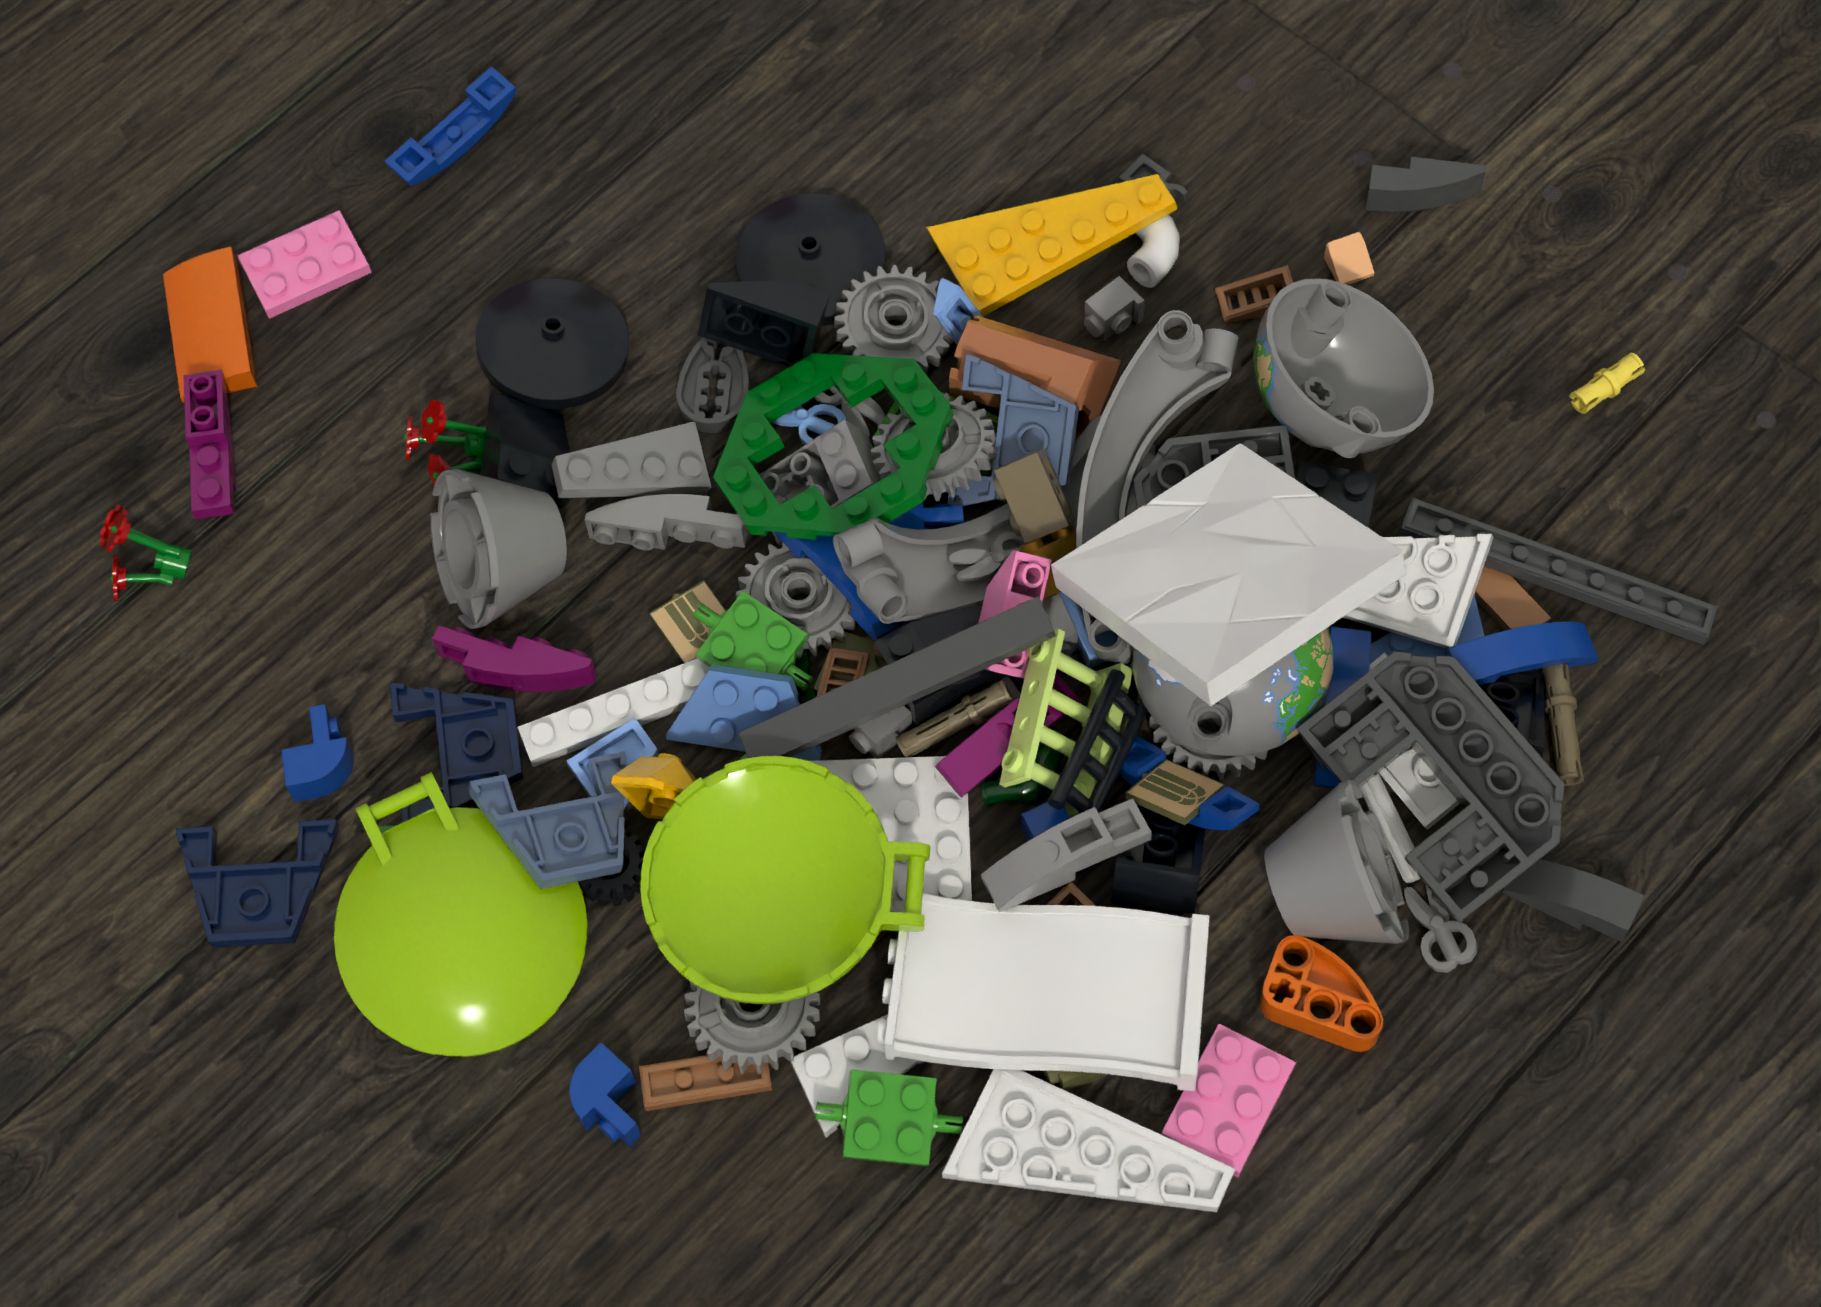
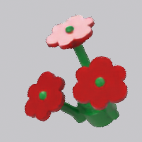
[403,399,486,485]
[100,504,192,602]

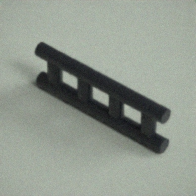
[1048,669,1148,813]

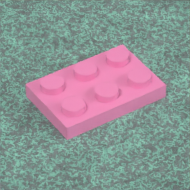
[237,210,372,319]
[1161,1024,1296,1178]

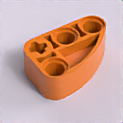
[1259,935,1383,1052]

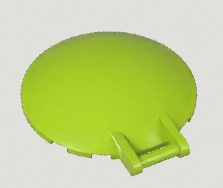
[640,756,931,1004]
[334,772,588,1057]

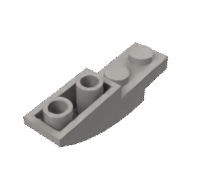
[584,494,748,550]
[981,798,1152,912]

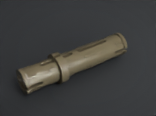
[1542,664,1584,786]
[895,679,1014,758]

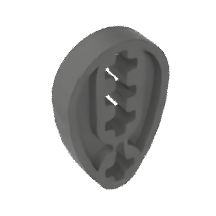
[676,338,750,433]

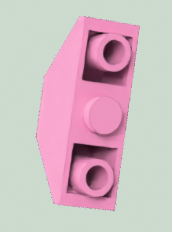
[979,550,1052,679]

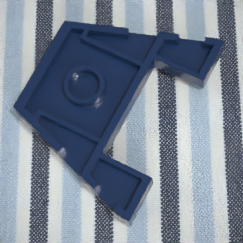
[390,683,524,822]
[176,819,339,948]

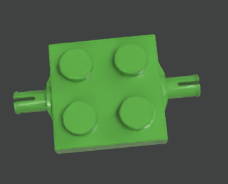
[693,591,813,691]
[815,1069,963,1166]

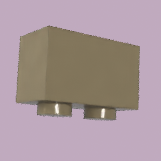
[993,447,1075,544]

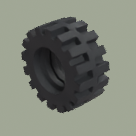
[578,828,645,906]

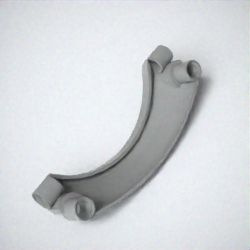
[1076,310,1239,675]
[833,415,1155,624]

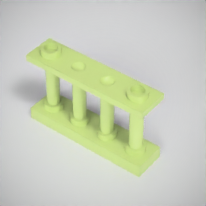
[999,629,1133,818]

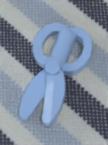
[771,404,846,445]

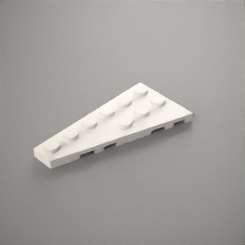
[1342,534,1493,649]
[942,1069,1235,1212]

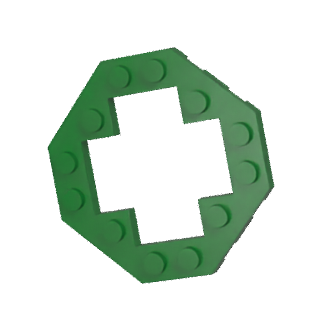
[713,353,954,540]

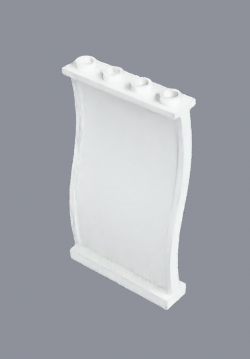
[877,886,1210,1091]

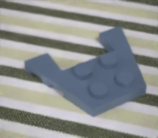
[947,354,1079,506]
[468,751,626,889]

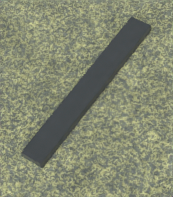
[1399,497,1718,645]
[739,596,1056,758]

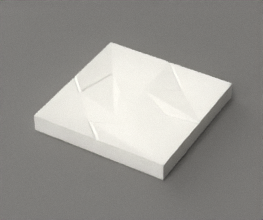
[1051,443,1406,706]

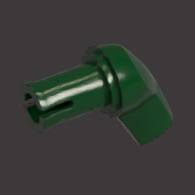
[981,742,1063,806]

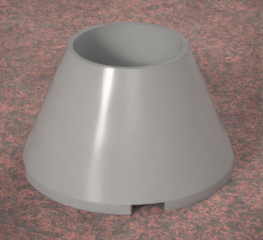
[430,469,567,629]
[1264,779,1409,944]

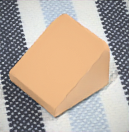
[1324,232,1374,285]

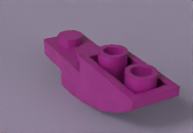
[184,370,237,519]
[432,625,597,692]
[935,673,1081,798]

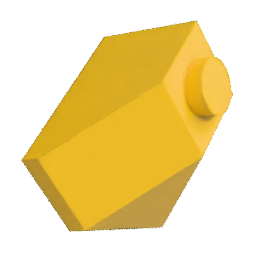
[611,753,697,819]

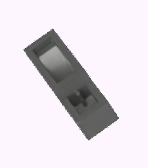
[1365,157,1486,212]
[1502,859,1645,942]

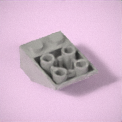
[759,420,881,545]

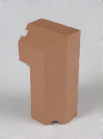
[949,315,1122,441]

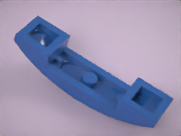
[384,66,517,186]
[774,532,906,641]
[1445,622,1599,685]
[1313,627,1371,788]
[1119,736,1259,830]

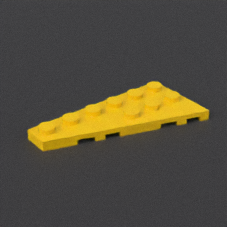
[926,174,1177,317]

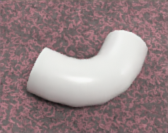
[1127,214,1180,288]

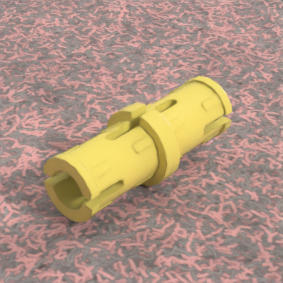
[1570,352,1645,414]

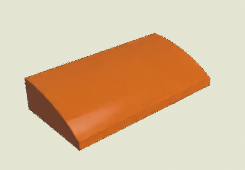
[163,247,257,403]

